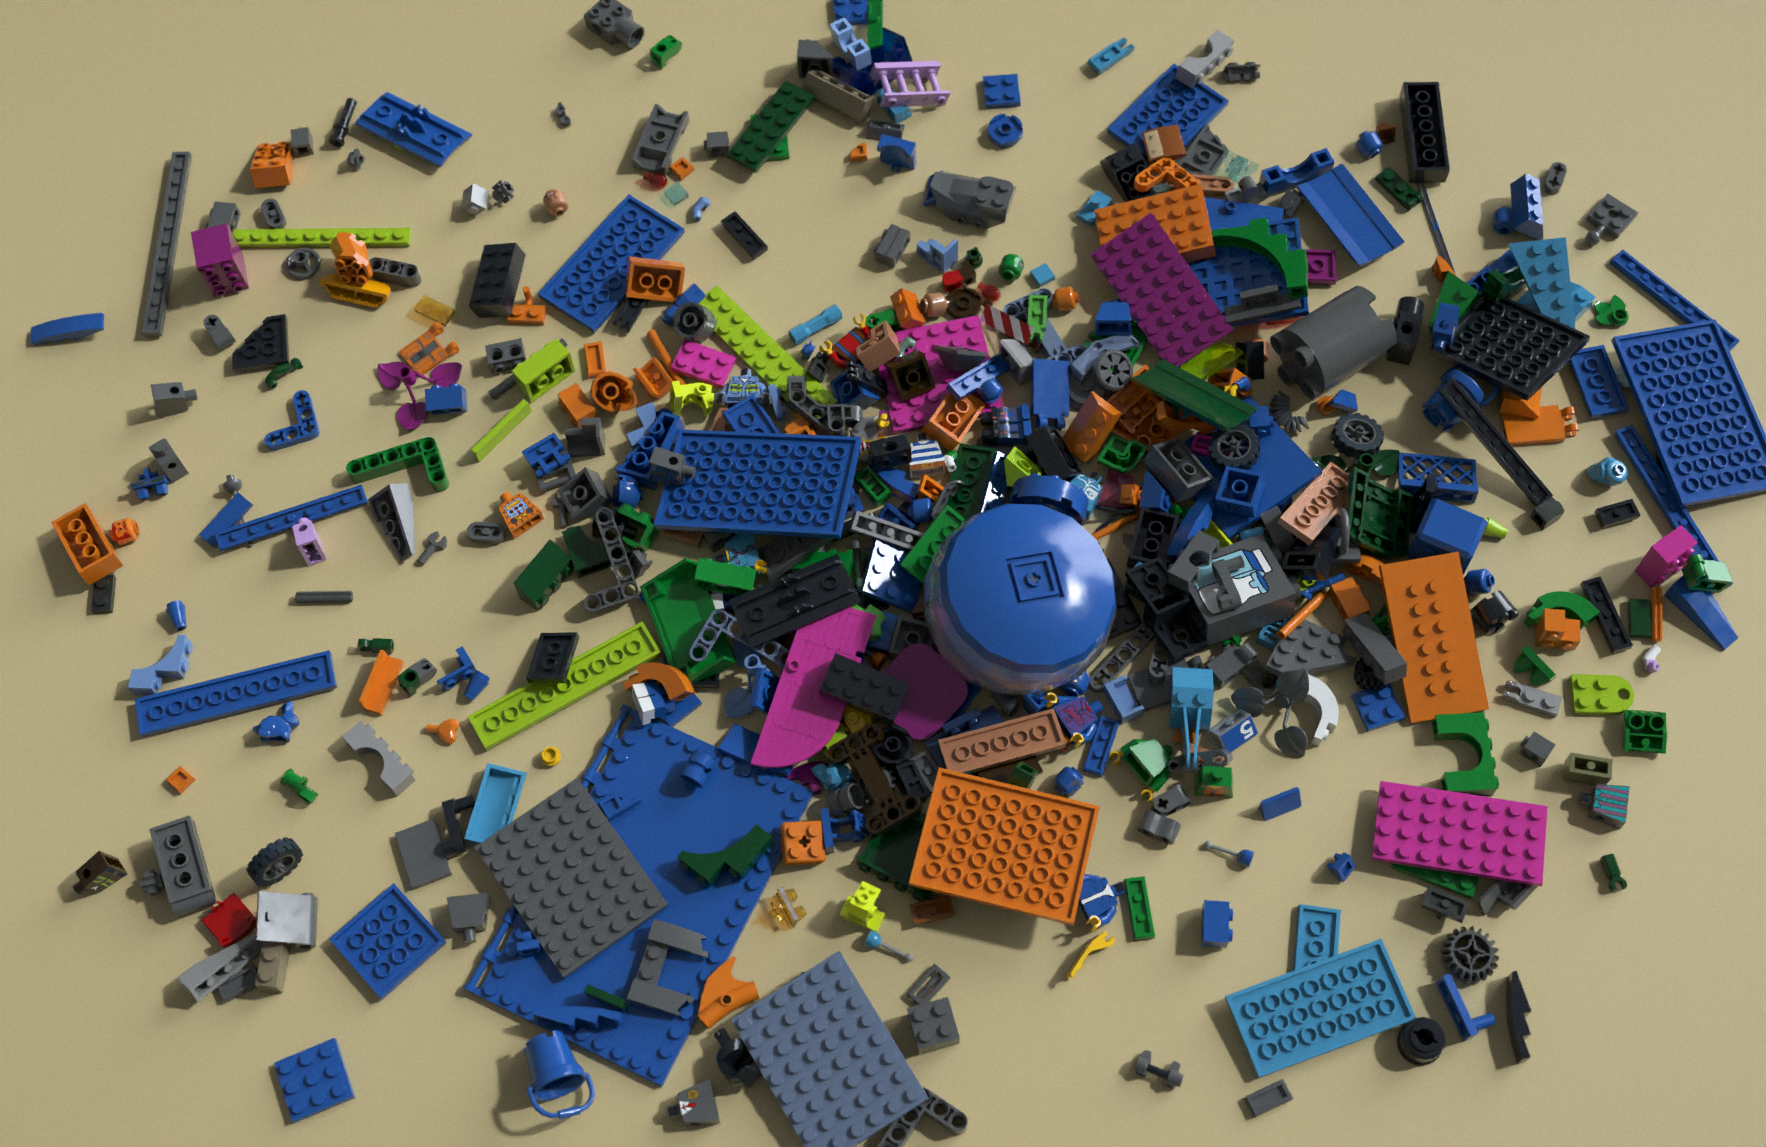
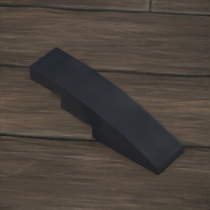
[1506,971,1532,1064]

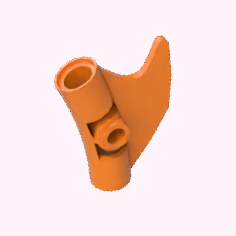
[697,956,760,1029]

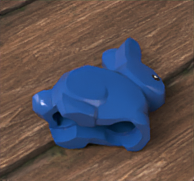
[253,701,299,743]

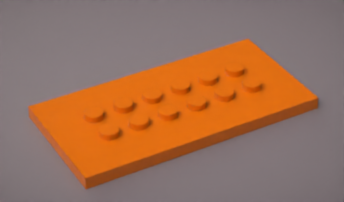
[1379,552,1489,723]

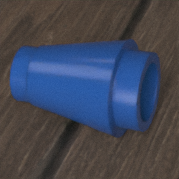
[165,600,187,631]
[463,670,490,701]

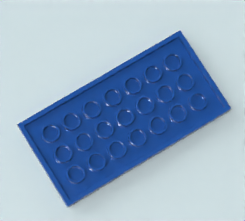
[538,194,685,333]

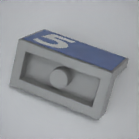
[1209,709,1259,752]

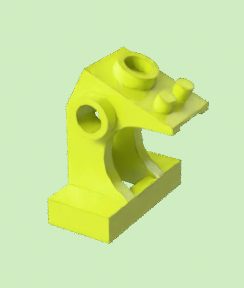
[669,381,715,418]
[839,881,886,932]

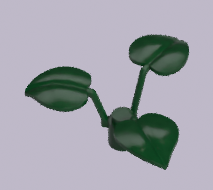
[1312,450,1399,476]

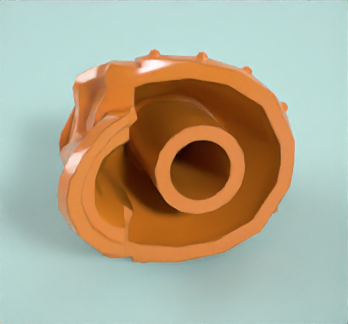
[589,371,637,414]

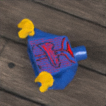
[1043,692,1103,749]

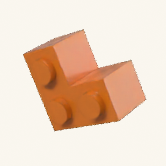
[1535,608,1580,651]

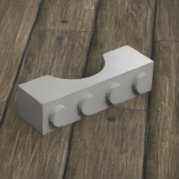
[1175,30,1234,88]
[342,721,416,796]

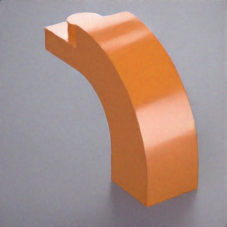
[623,663,695,702]

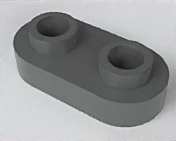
[261,199,286,229]
[467,522,506,544]

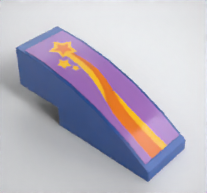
[869,461,919,504]

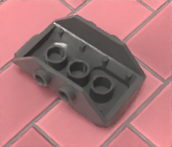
[930,171,1016,229]

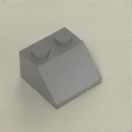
[999,339,1035,386]

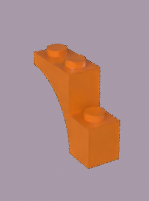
[1156,401,1217,436]

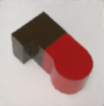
[942,260,976,293]

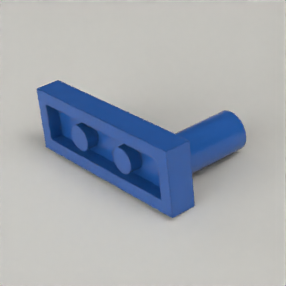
[1435,974,1496,1042]

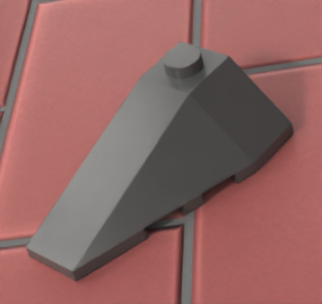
[368,483,415,562]

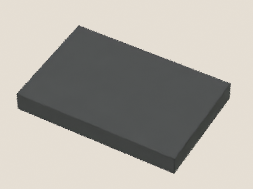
[395,819,452,890]

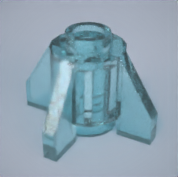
[1224,150,1259,182]

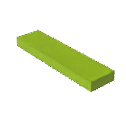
[471,399,532,462]

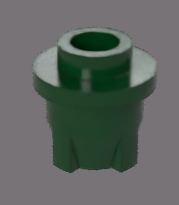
[965,247,983,269]

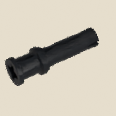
[329,98,357,147]

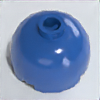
[612,474,643,512]

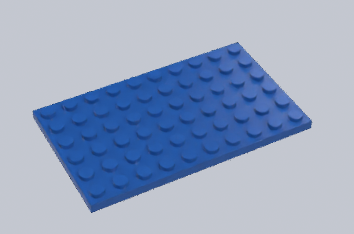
[1611,319,1766,507]
[653,429,862,539]

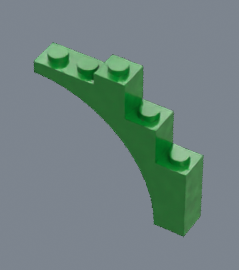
[1212,218,1308,299]

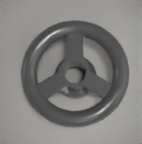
[285,248,321,279]

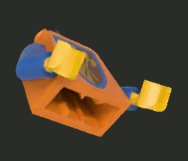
[1207,368,1253,398]

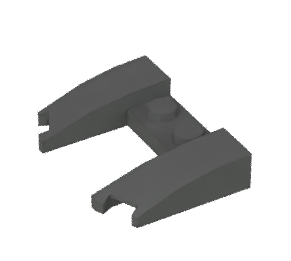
[627,919,708,1017]

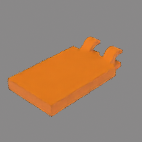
[1500,405,1579,446]

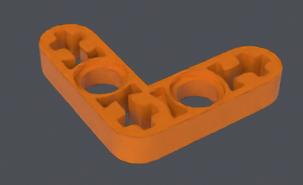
[1133,158,1200,192]

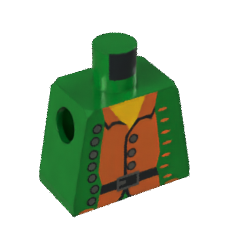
[1194,766,1233,798]

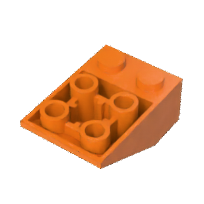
[250,141,293,188]

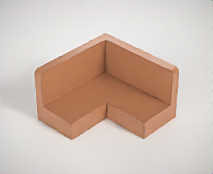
[856,320,901,372]

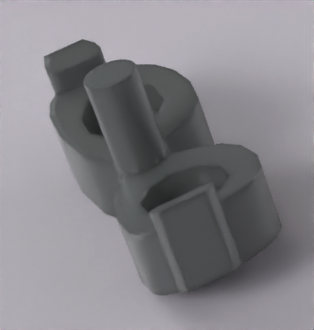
[556,102,571,126]

